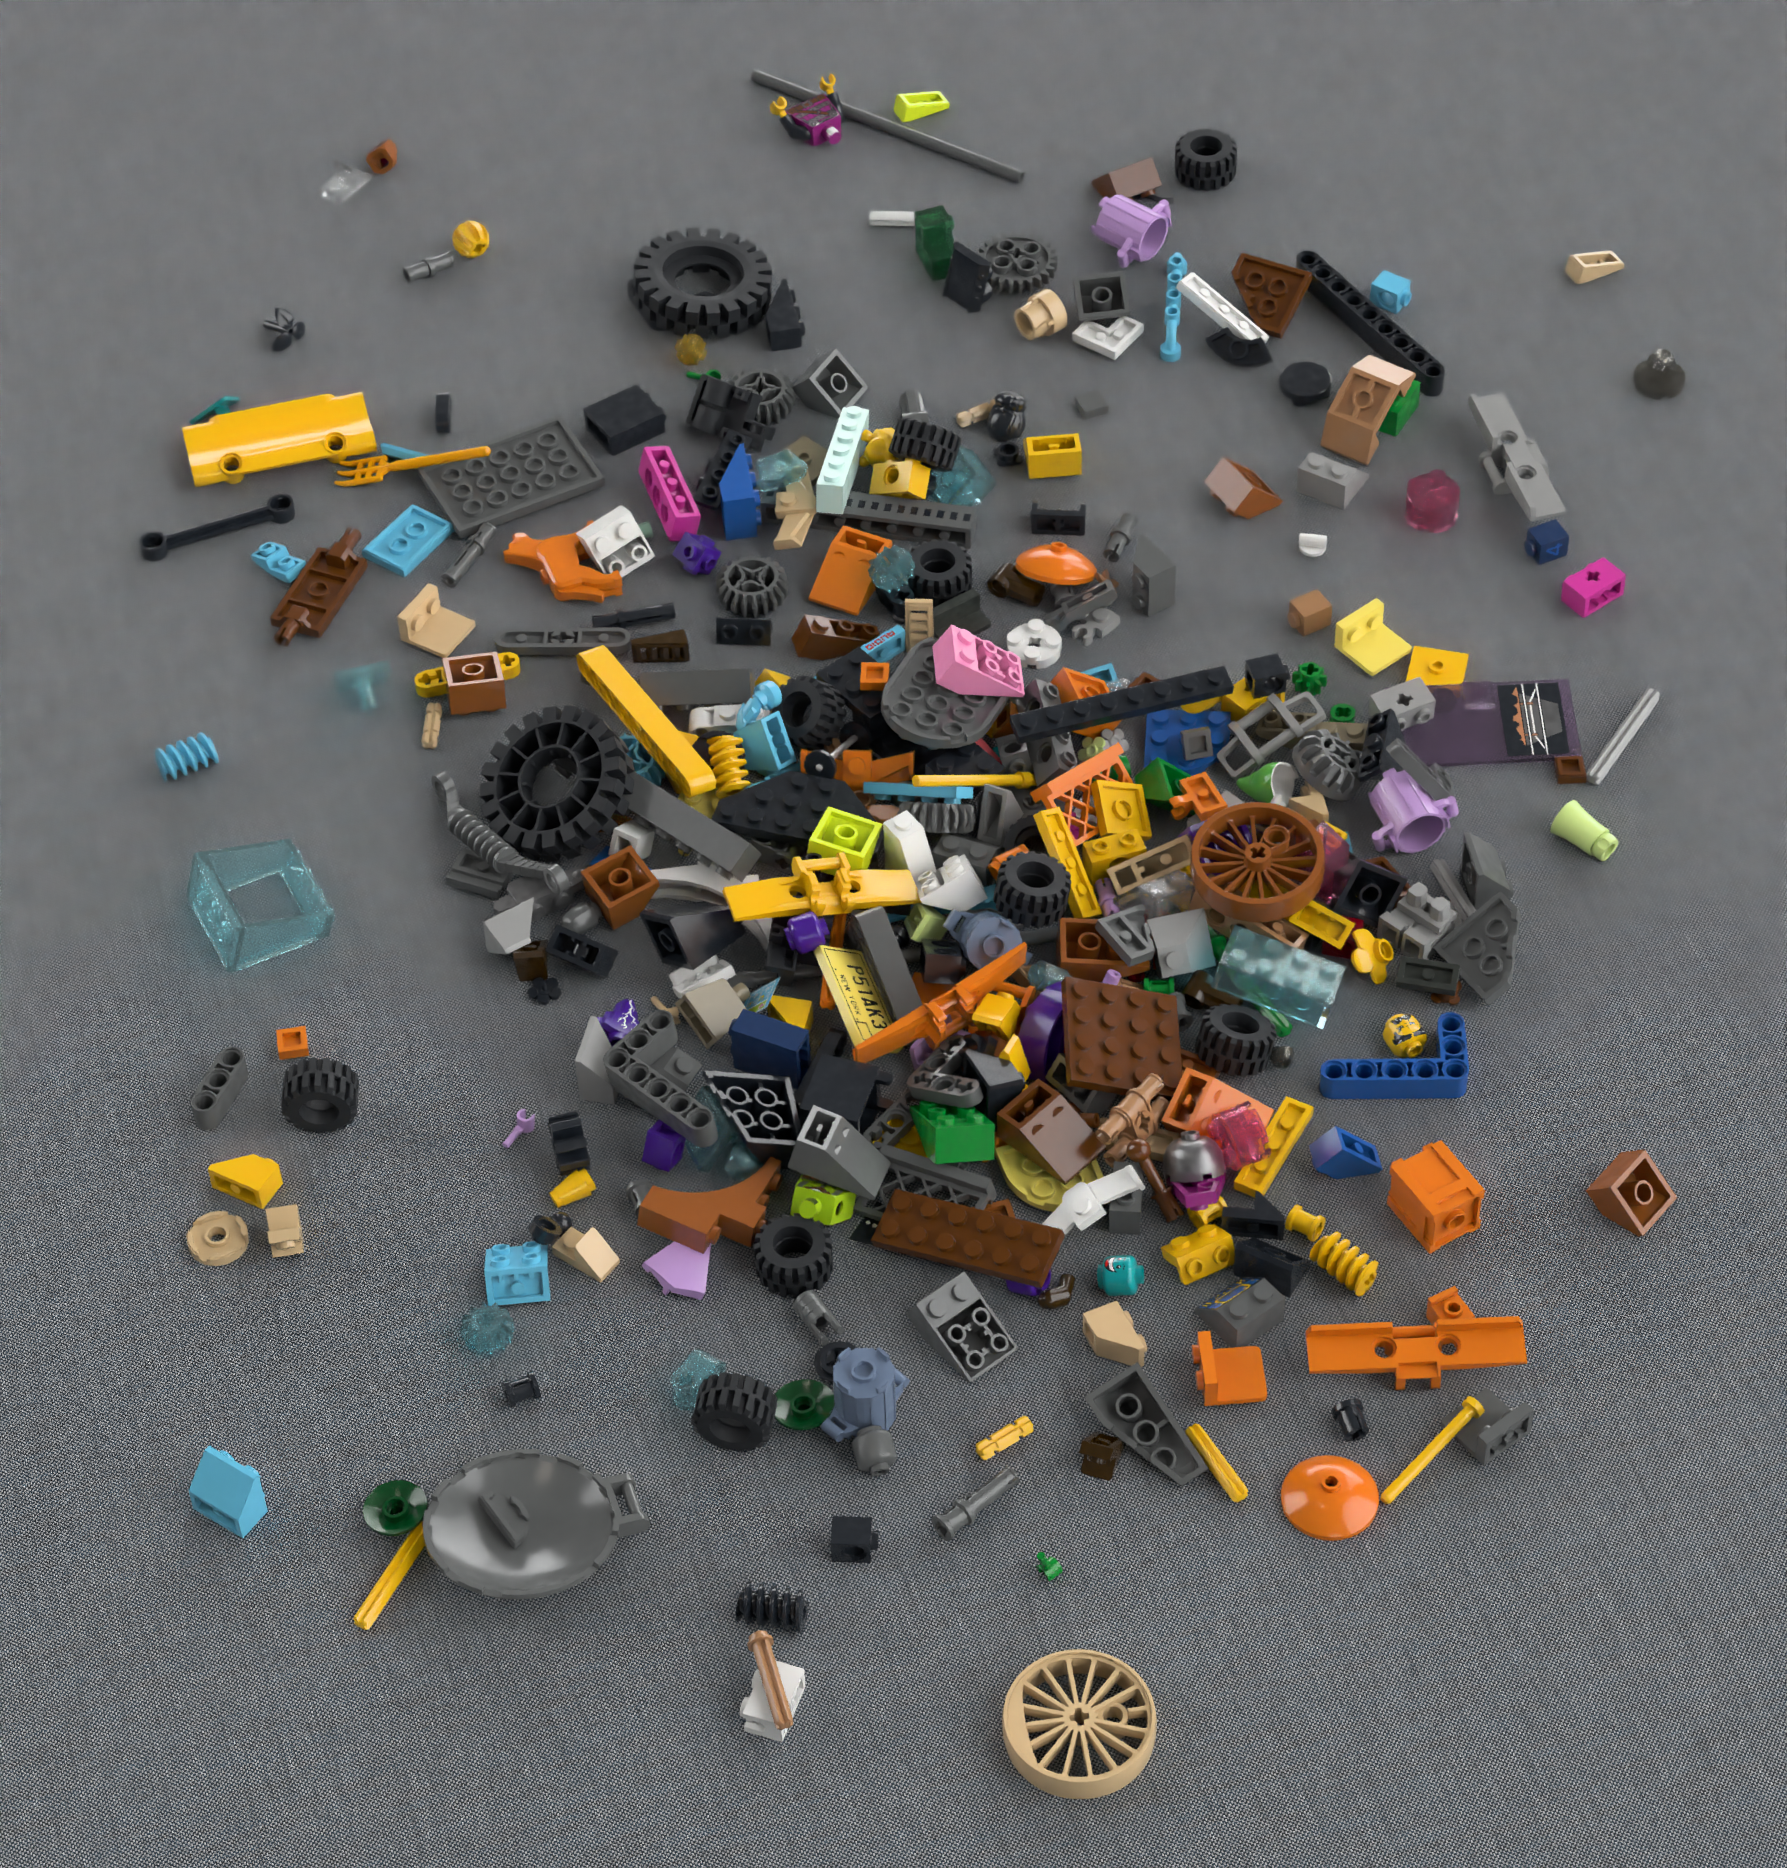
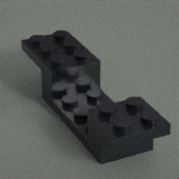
[816,647,1006,803]

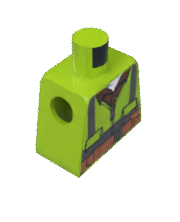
[790,1174,856,1225]

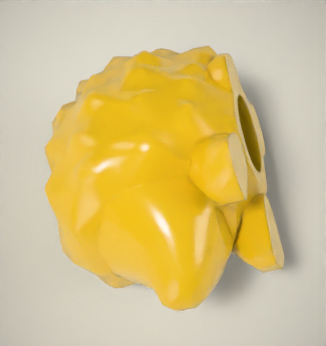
[859,427,903,467]

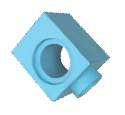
[1370,270,1412,314]

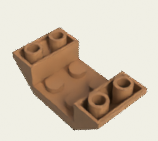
[1320,355,1416,466]

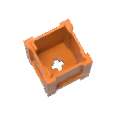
[1387,1140,1485,1254]

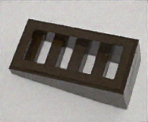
[630,629,690,663]

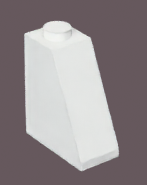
[883,810,936,882]

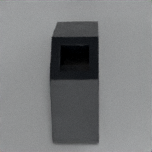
[1357,708,1406,782]

